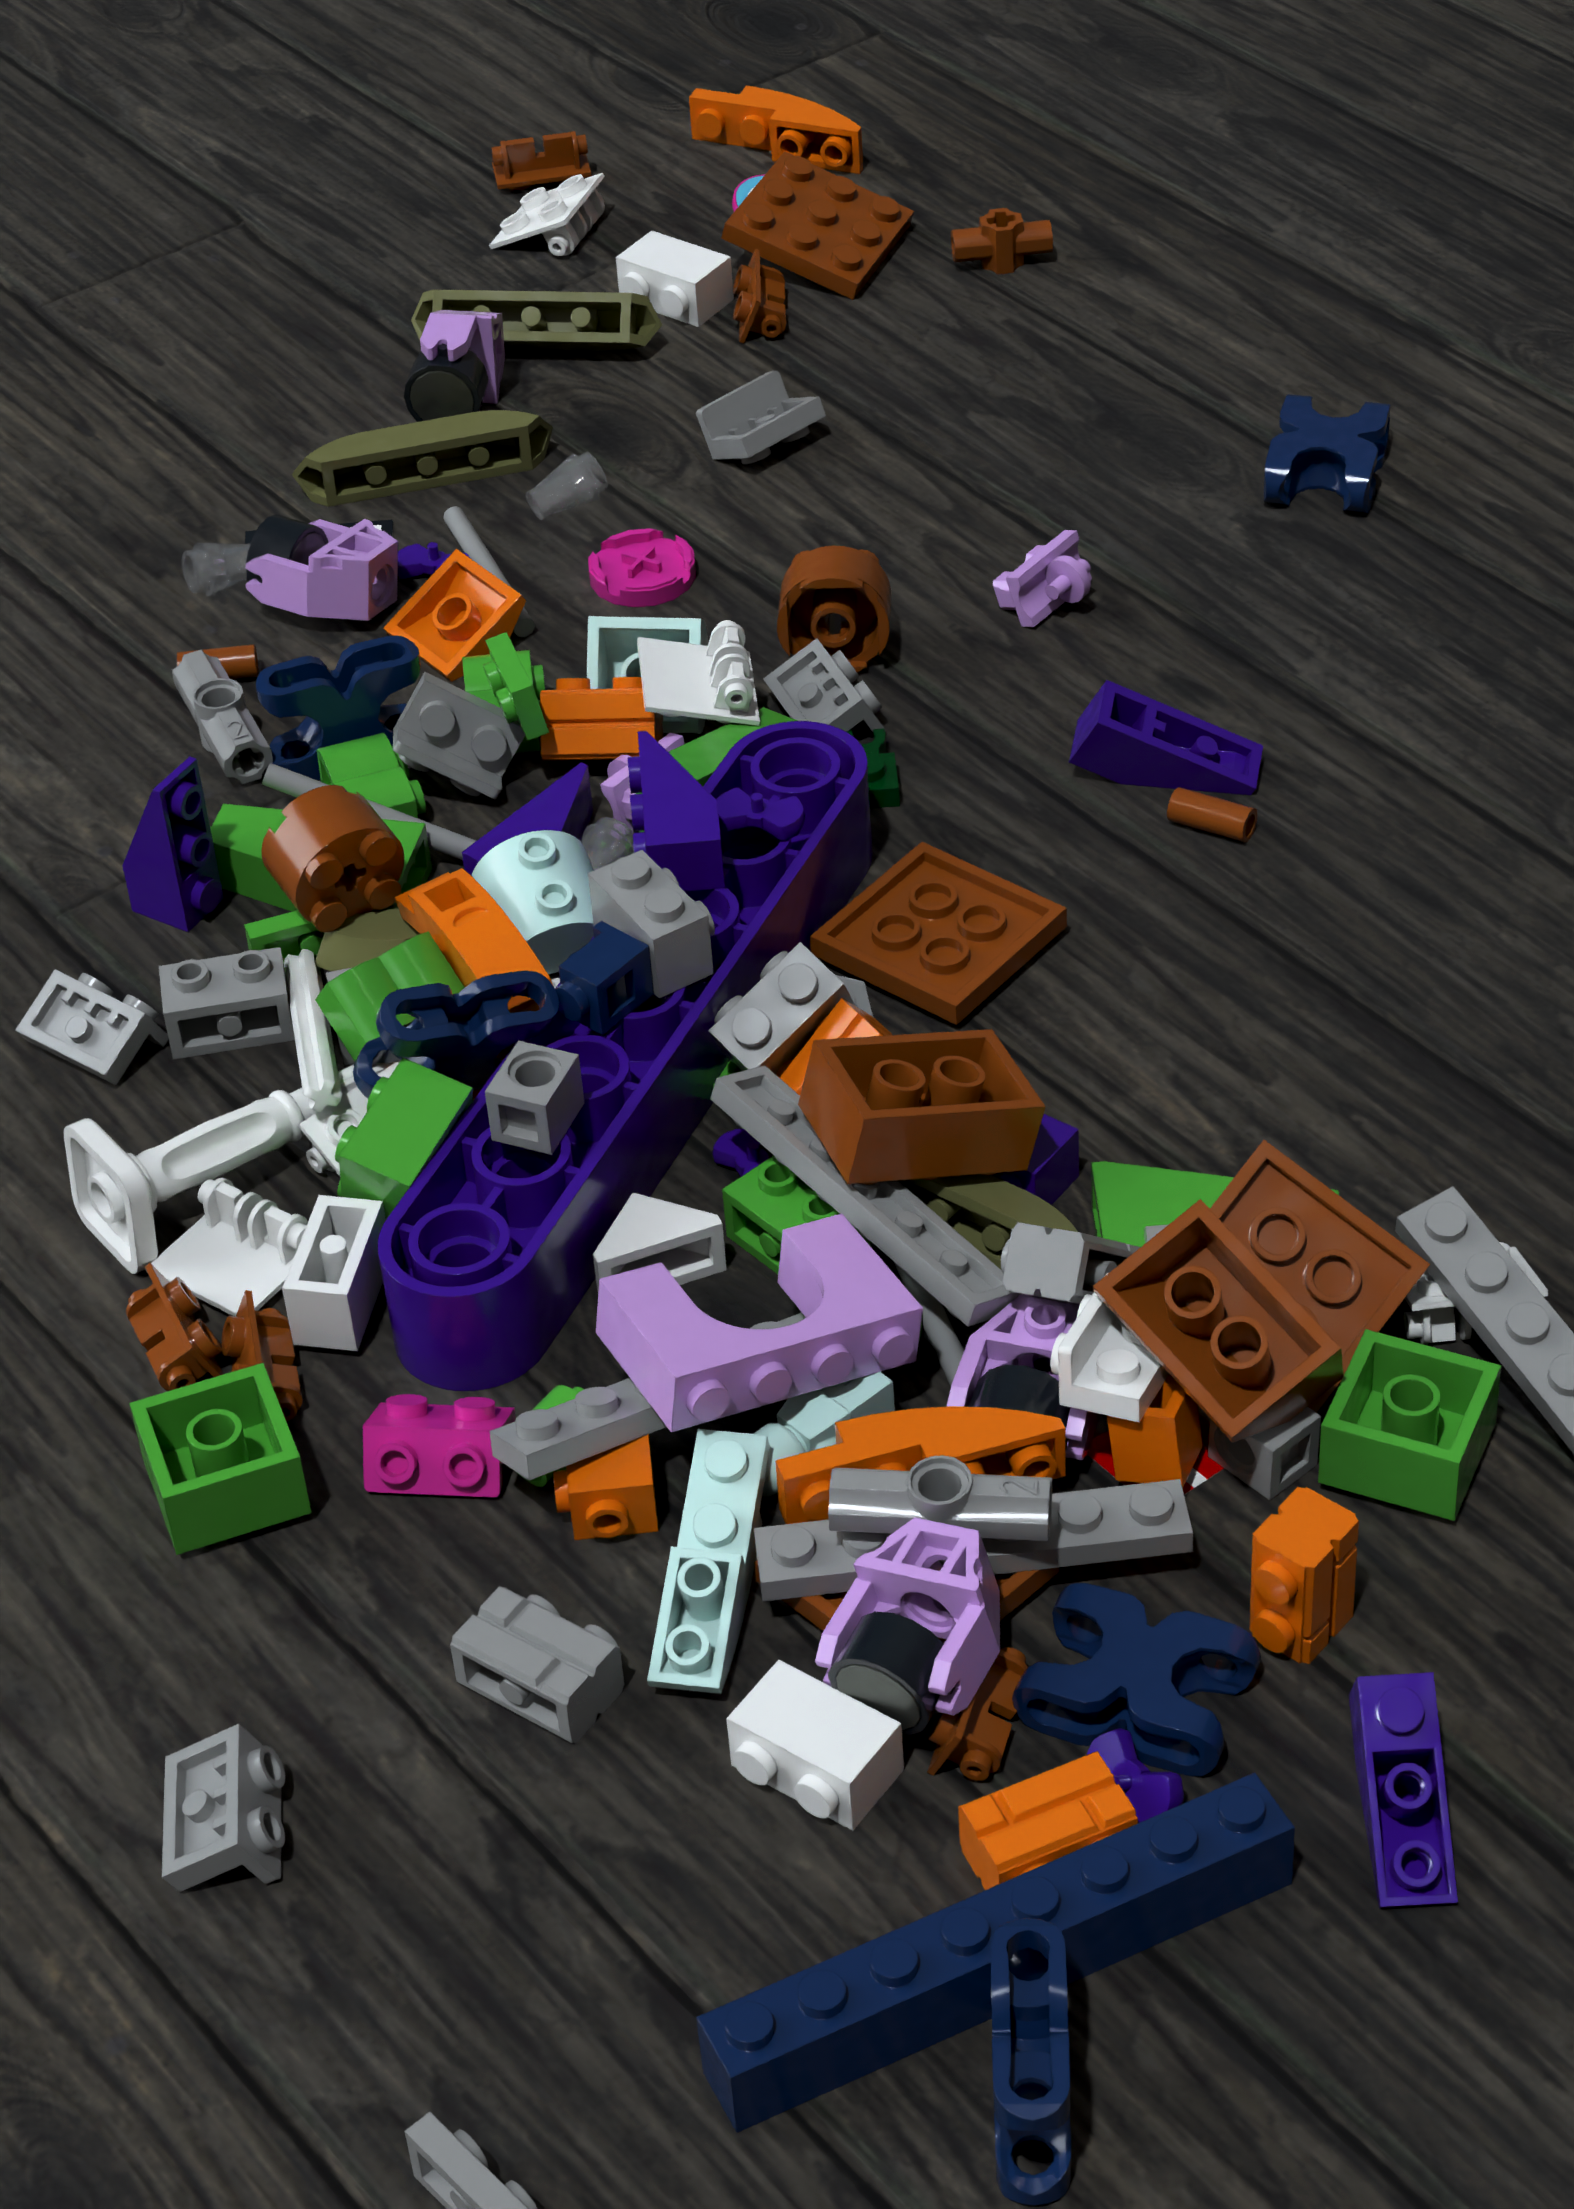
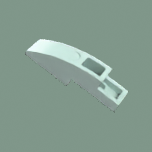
[647,1429,770,1694]

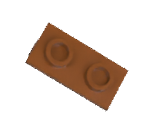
[491,131,591,190]
[733,248,786,343]
[126,1263,223,1391]
[221,1290,303,1421]
[927,1647,1028,1781]

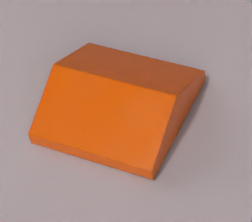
[383,549,526,682]

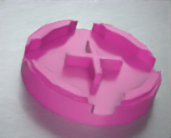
[588,528,696,607]

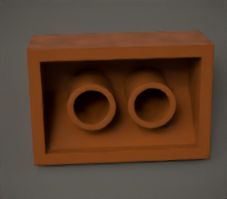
[1093,1199,1344,1443]

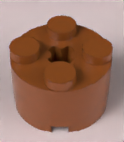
[777,545,892,672]
[262,785,404,932]

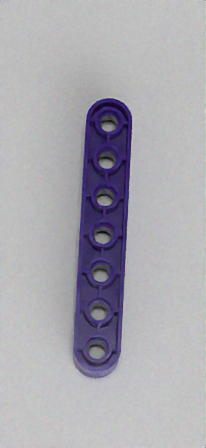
[378,721,872,1391]

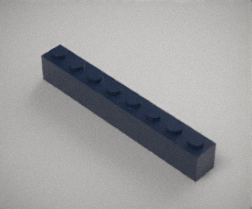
[696,1772,1295,2133]

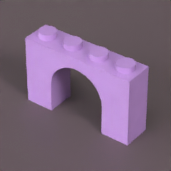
[596,1213,923,1432]

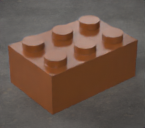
[798,1029,1046,1185]

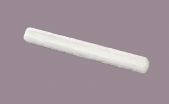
[284,949,342,1112]

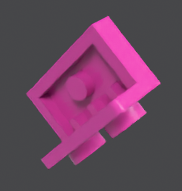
[363,1394,515,1497]

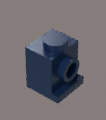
[555,921,654,1035]

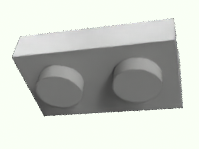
[696,371,826,464]

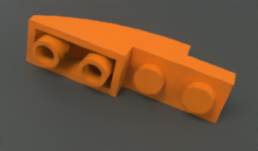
[689,85,863,174]
[394,868,553,1013]
[775,1406,1066,1524]

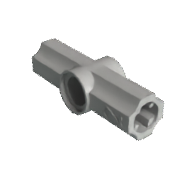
[172,649,273,784]
[828,1455,1052,1541]

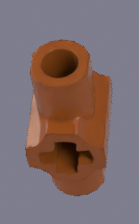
[951,208,1053,274]

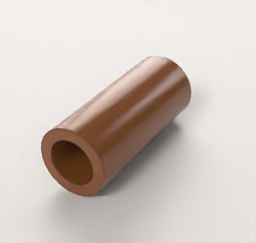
[177,644,259,680]
[1167,787,1257,843]

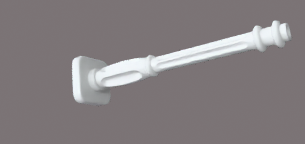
[64,974,560,1274]

